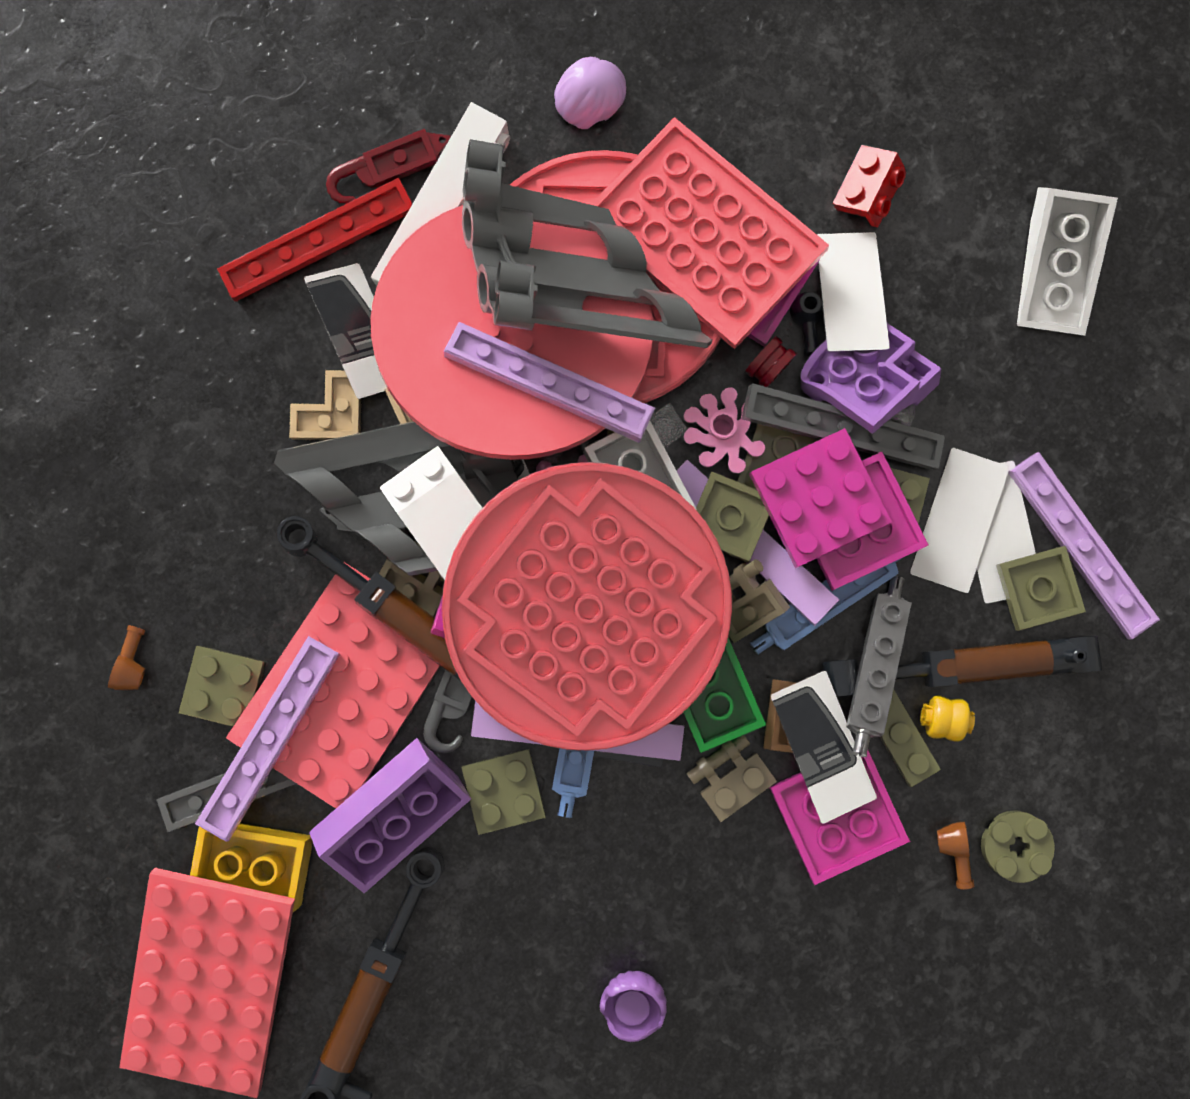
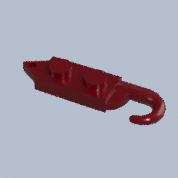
[326,128,451,204]

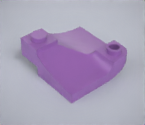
[801,323,941,434]

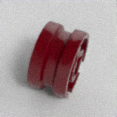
[745,336,797,387]

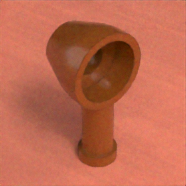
[108,625,145,690]
[937,822,974,889]

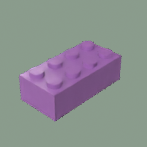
[309,738,471,893]

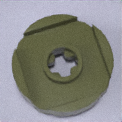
[981,811,1055,883]

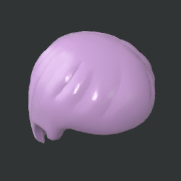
[554,57,626,129]

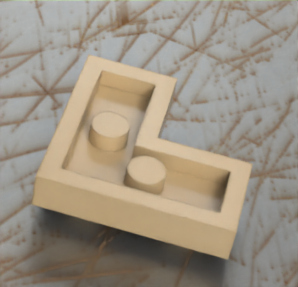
[289,370,361,440]

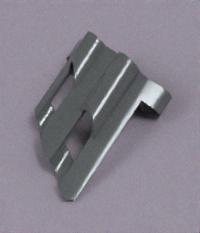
[462,139,712,348]
[274,421,518,576]

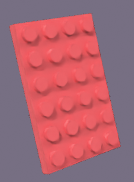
[590,117,829,349]
[226,562,440,808]
[119,868,295,1098]

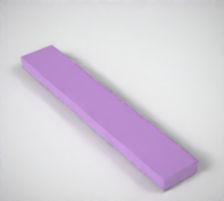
[443,322,655,443]
[1008,452,1160,640]
[677,460,839,626]
[195,636,340,842]
[471,701,684,761]

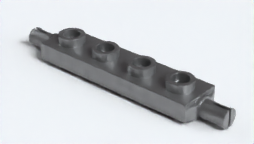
[846,576,912,757]

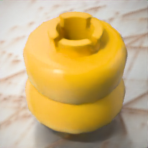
[920,695,975,742]

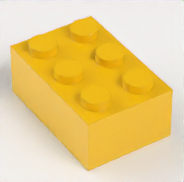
[190,823,313,912]

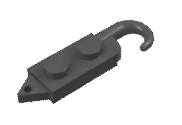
[423,670,473,754]

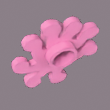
[684,388,765,474]

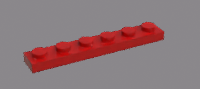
[217,178,412,302]

